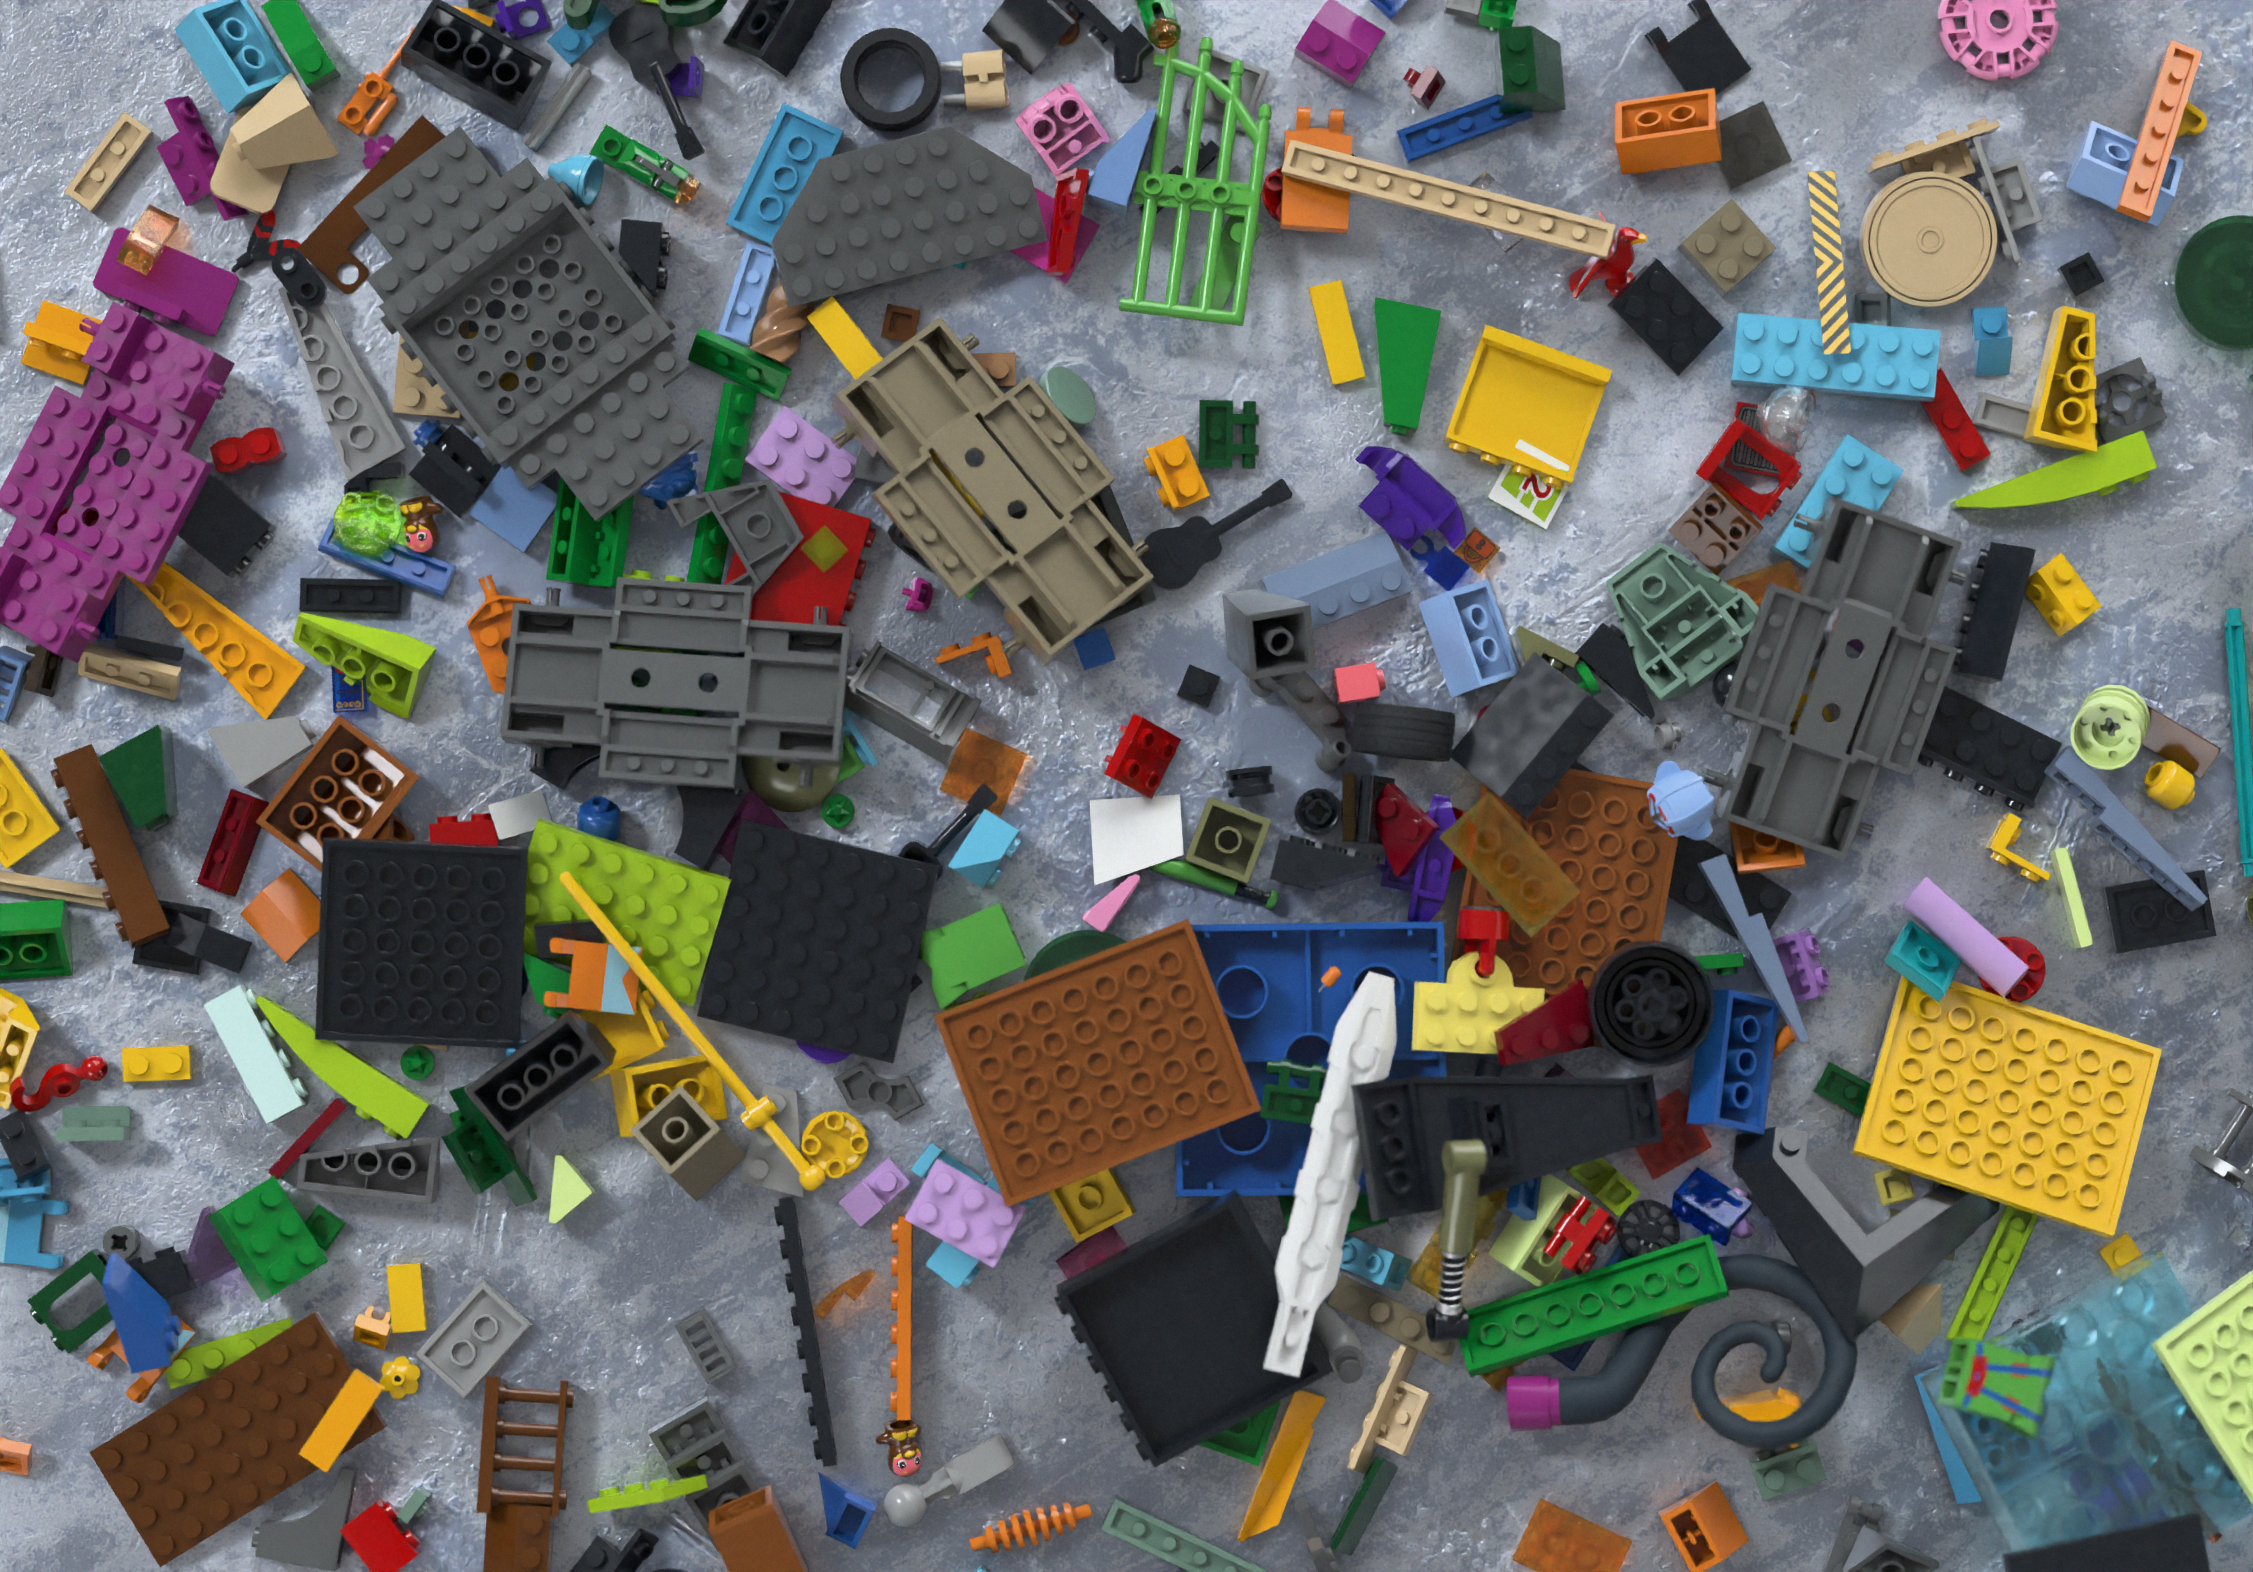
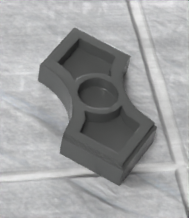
[833,1062,925,1121]

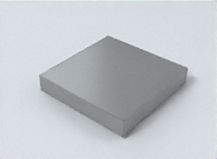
[1183,50,1269,134]

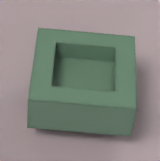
[396,1486,431,1524]

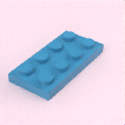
[726,103,844,246]

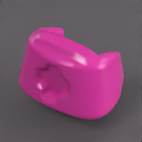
[901,577,933,612]

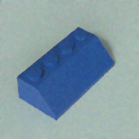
[1687,989,1779,1135]

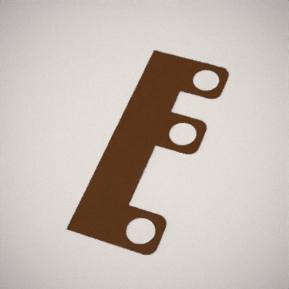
[297,115,445,294]

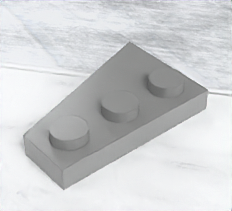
[739,1083,804,1198]

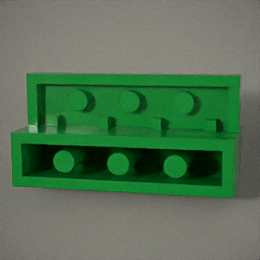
[546,476,634,589]

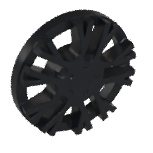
[1617,1199,1680,1258]

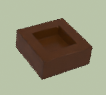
[881,304,921,343]

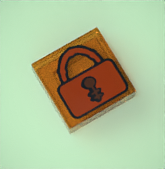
[1453,527,1500,575]

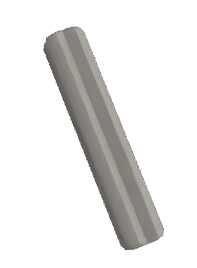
[523,63,592,152]

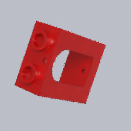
[1696,416,1803,520]

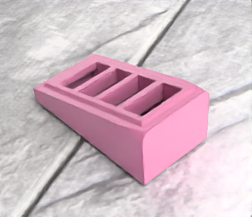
[1082,874,1141,933]

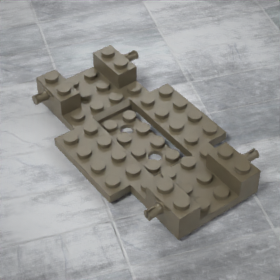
[831,317,1154,666]

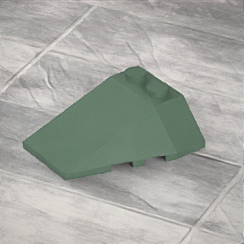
[1606,542,1759,701]

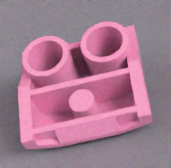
[1015,82,1111,179]

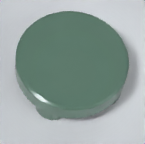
[1038,366,1096,430]

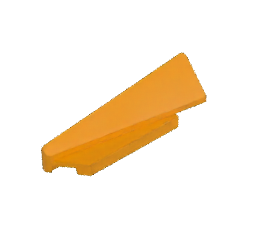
[1237,1388,1326,1542]

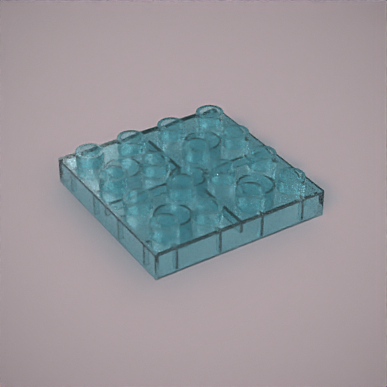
[1920,1251,2253,1552]

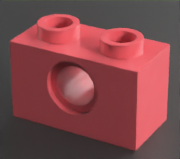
[1332,663,1385,705]

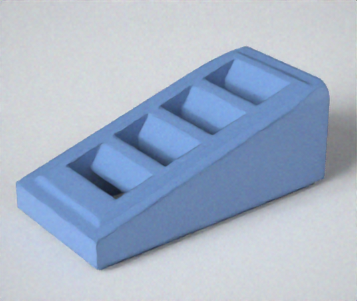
[0,645,33,723]

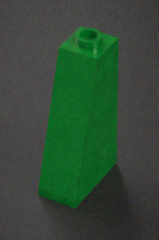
[1373,297,1441,436]

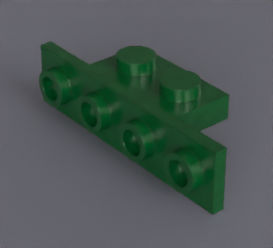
[441,1083,538,1207]

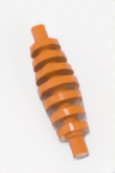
[969,1502,1093,1553]

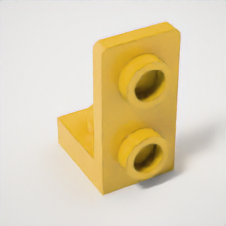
[1985,813,2052,884]

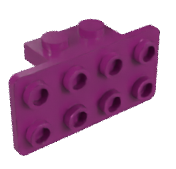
[93,227,239,337]

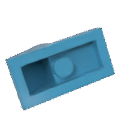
[547,1,616,67]
[1971,307,2013,376]

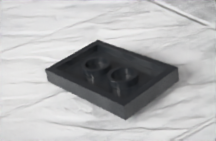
[1607,257,1724,376]
[2103,870,2216,954]

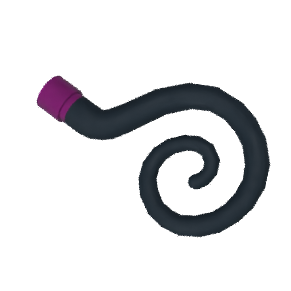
[1507,1254,1858,1449]

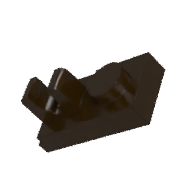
[24,644,64,697]

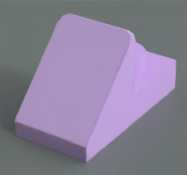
[839,1157,911,1227]

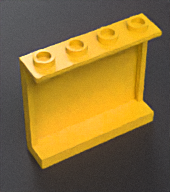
[1443,325,1612,489]

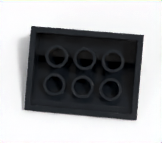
[1451,653,1614,820]

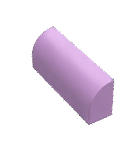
[1903,877,2029,998]

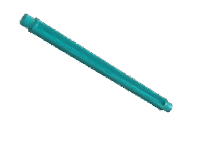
[2224,608,2253,877]

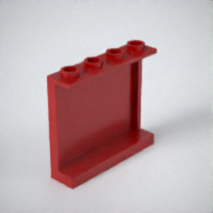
[724,491,877,627]

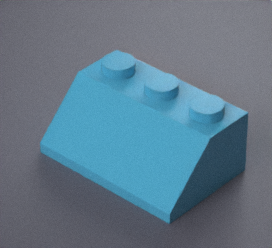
[174,0,292,114]

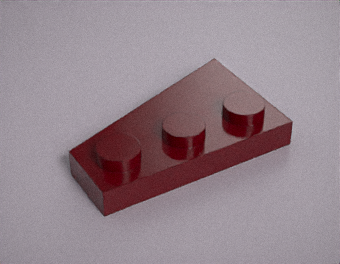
[1494,980,1594,1065]

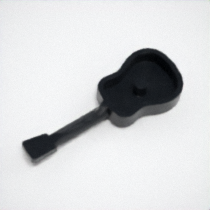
[609,3,705,161]
[1141,479,1293,591]
[897,783,998,881]

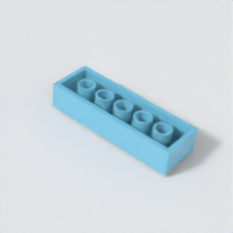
[1730,313,1941,402]

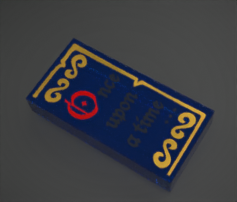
[331,665,369,713]

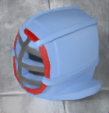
[1647,760,1715,841]

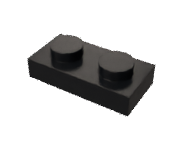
[0,1110,51,1183]

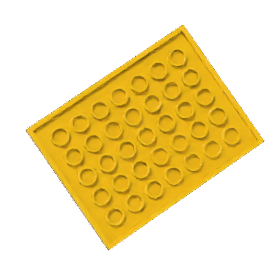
[1852,975,2162,1239]

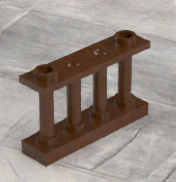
[476,1376,574,1517]

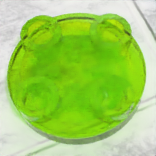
[333,491,401,556]

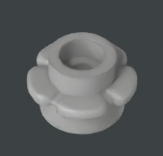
[1653,718,1681,750]

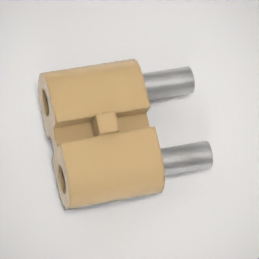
[941,49,1009,111]

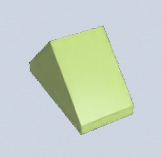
[549,1154,595,1223]

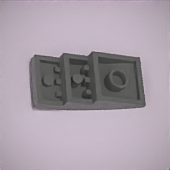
[648,1397,761,1552]

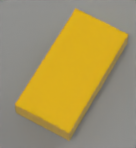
[386,1263,427,1333]

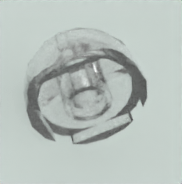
[1756,385,1816,454]

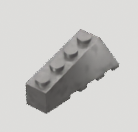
[296,1136,440,1204]

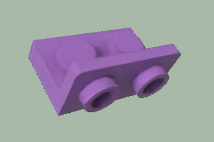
[1772,928,1830,1003]

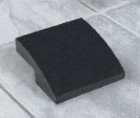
[982,0,1076,75]

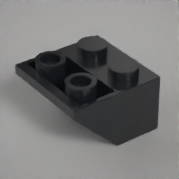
[619,219,671,298]

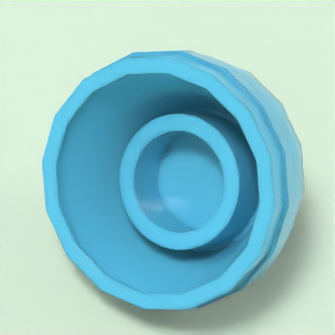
[548,154,604,205]

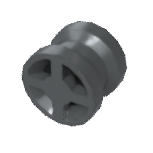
[102,1225,141,1259]

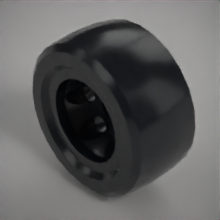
[1587,940,1716,1069]

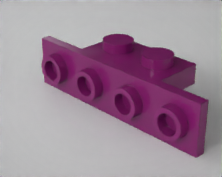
[156,96,249,221]

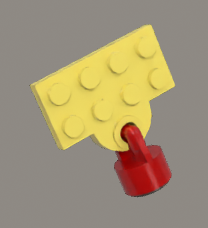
[1412,906,1545,1054]

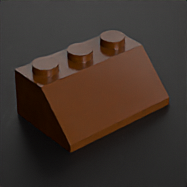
[483,1503,555,1572]

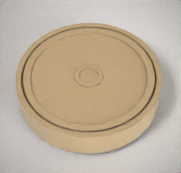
[1859,171,1997,307]

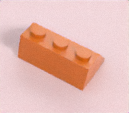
[1615,88,1722,175]

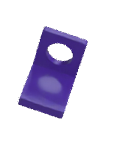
[495,0,550,40]
[656,56,705,98]

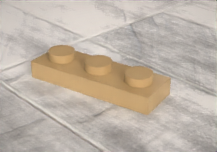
[64,111,153,213]
[78,643,182,701]

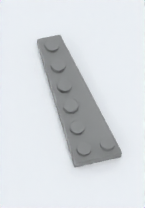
[279,285,407,481]

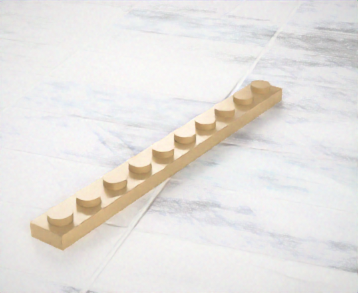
[1281,140,1616,260]

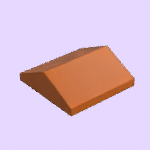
[1728,820,1805,874]
[240,868,320,963]

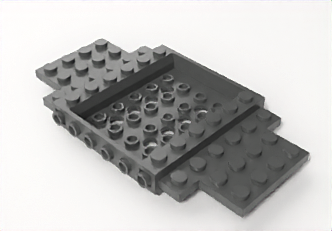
[353,126,704,523]

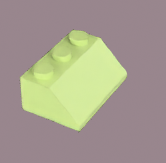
[1488,1174,1604,1287]

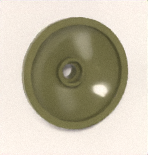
[742,756,841,812]

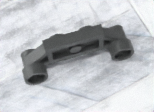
[1249,671,1351,773]

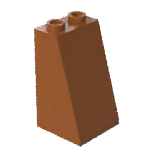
[709,1485,809,1572]

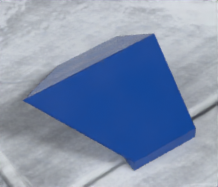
[818,1472,878,1549]

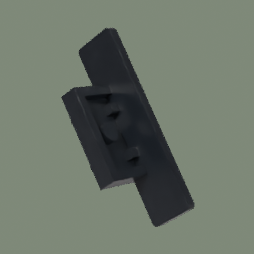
[570,1528,659,1572]

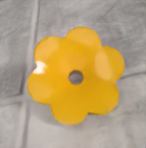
[379,1356,421,1399]

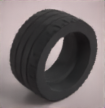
[840,28,942,132]
[1352,703,1455,762]

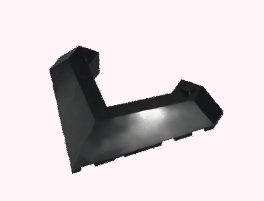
[1732,1126,2000,1345]

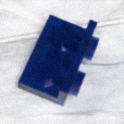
[1671,1167,1752,1246]

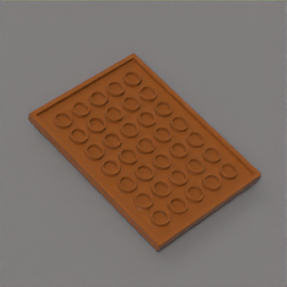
[1450,768,1679,1048]
[934,919,1261,1207]

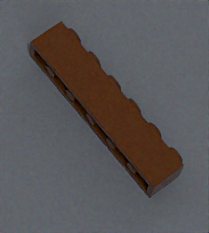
[50,744,170,949]

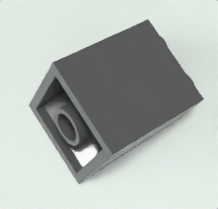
[1222,589,1315,680]

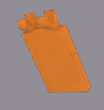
[1280,106,1352,234]

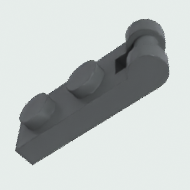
[1822,1495,1884,1572]

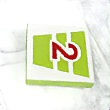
[1487,439,1578,530]

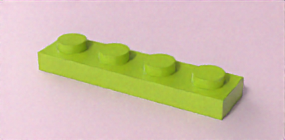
[165,1317,294,1390]

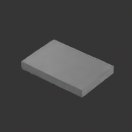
[415,1279,533,1400]

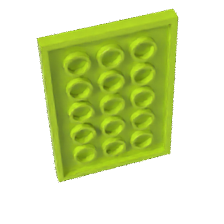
[524,818,732,1006]

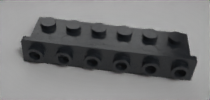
[1853,655,2062,812]

